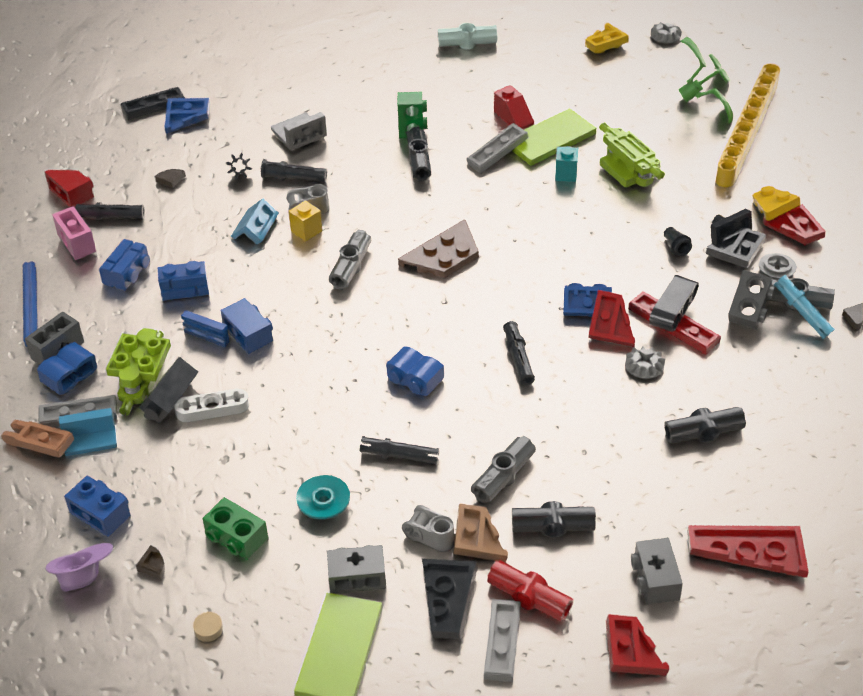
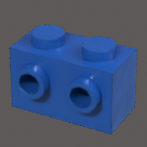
[64,475,131,537]

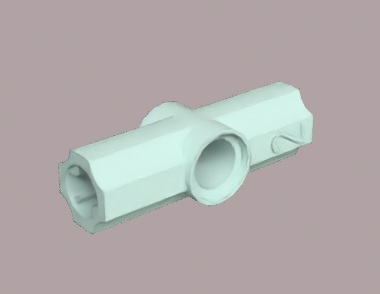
[437,23,498,49]

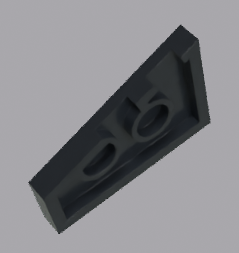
[422,558,478,639]

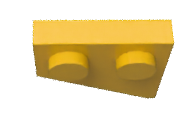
[585,23,629,53]
[752,186,801,221]

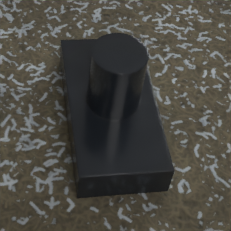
[710,208,753,246]

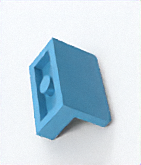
[231,198,279,244]
[59,408,117,456]

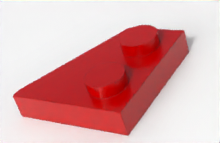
[763,203,826,245]
[588,290,636,347]
[605,614,670,676]

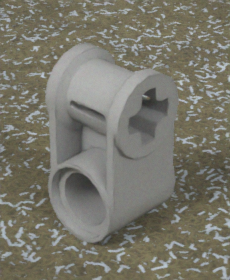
[286,184,330,214]
[401,505,455,552]

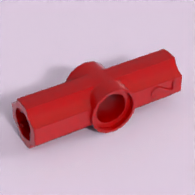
[487,560,574,622]

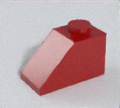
[493,84,535,130]
[44,170,94,208]

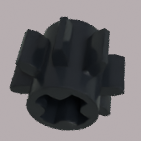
[225,153,252,180]

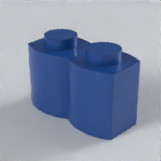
[37,342,98,395]
[386,346,445,396]

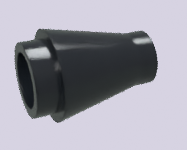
[663,226,692,256]

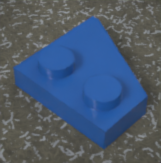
[164,98,210,134]

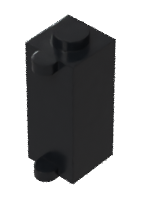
[139,357,199,423]

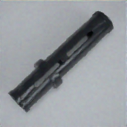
[75,202,145,220]
[503,321,535,386]
[359,436,440,465]

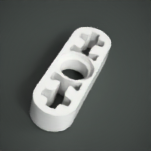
[174,388,250,422]

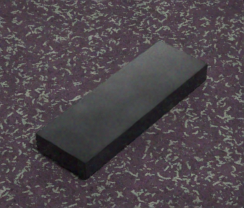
[120,87,185,120]

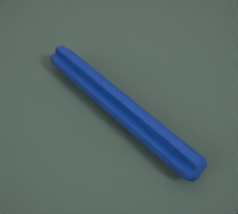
[22,261,38,347]

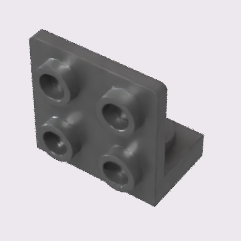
[271,112,327,151]

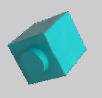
[555,146,579,182]

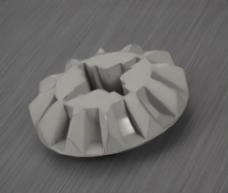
[650,21,682,43]
[758,253,797,280]
[625,346,665,378]

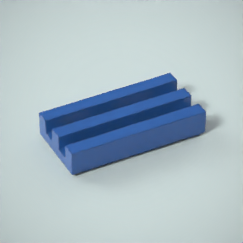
[181,310,230,347]

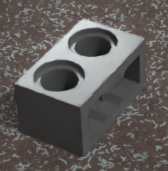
[728,270,775,329]

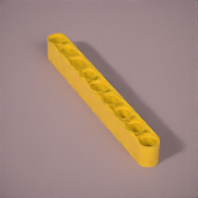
[715,63,781,188]

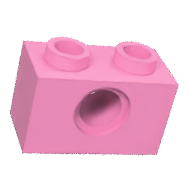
[52,206,96,260]

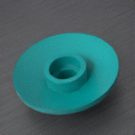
[296,475,350,519]

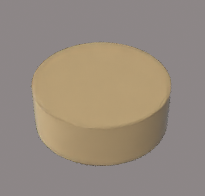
[193,612,223,642]

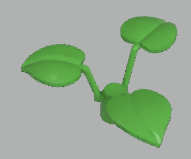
[678,37,734,124]

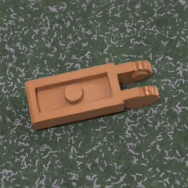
[1,419,74,458]

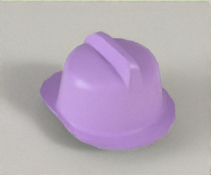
[45,543,113,591]

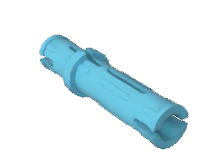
[774,275,835,339]

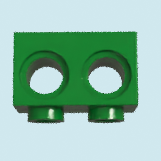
[397,91,428,139]
[202,497,269,560]

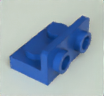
[563,283,612,317]

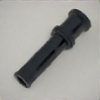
[260,159,328,182]

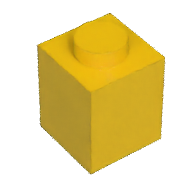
[288,200,322,242]

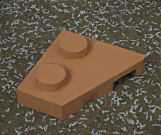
[453,503,508,563]

